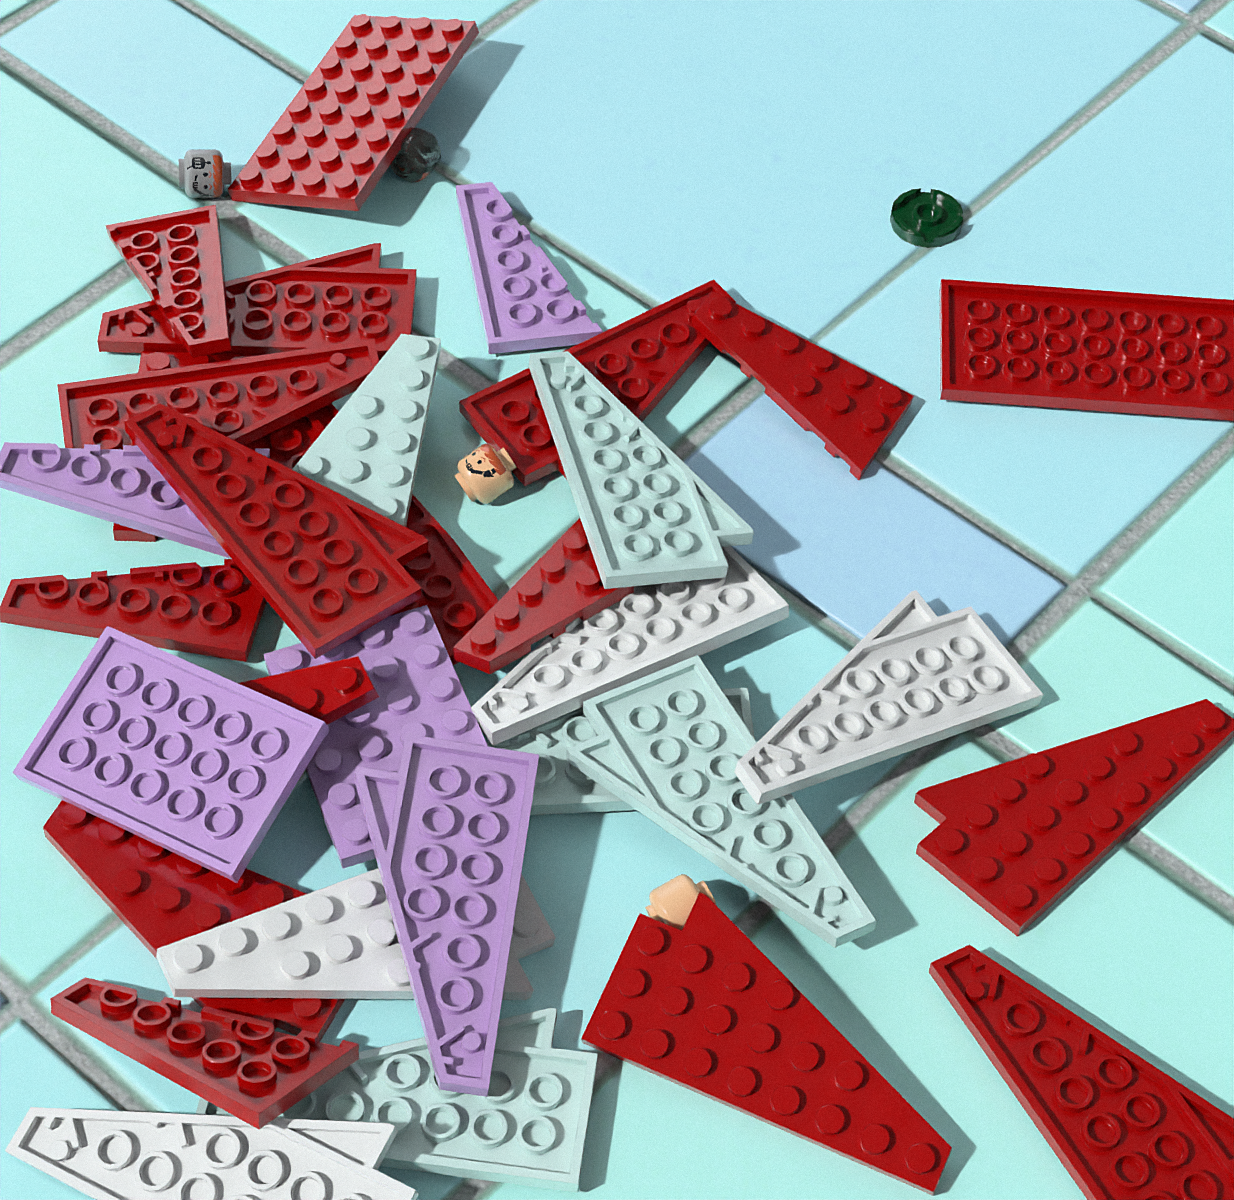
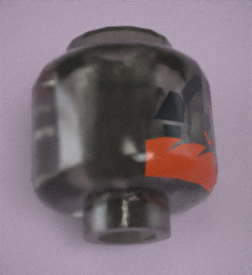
[390,128,441,182]

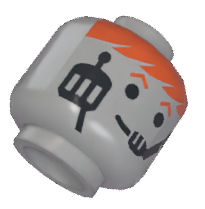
[178,149,231,198]

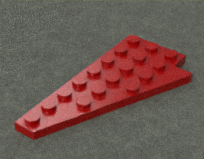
[97,243,417,361]
[459,279,736,486]
[57,339,379,450]
[124,403,429,659]
[914,699,1234,937]
[43,800,345,1042]
[581,892,952,1196]
[929,944,1234,1200]

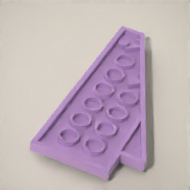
[355,734,539,1097]

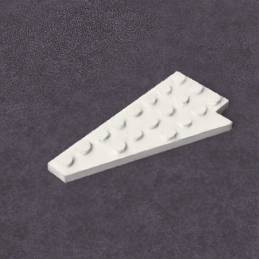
[471,546,789,746]
[734,590,1044,805]
[156,868,556,1000]
[5,1107,419,1200]

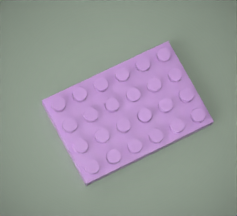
[264,605,488,869]
[12,626,329,882]

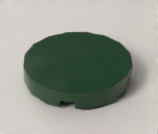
[890,188,963,248]

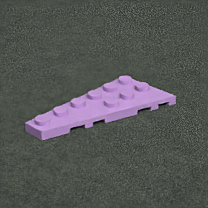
[456,182,603,354]
[0,442,270,558]

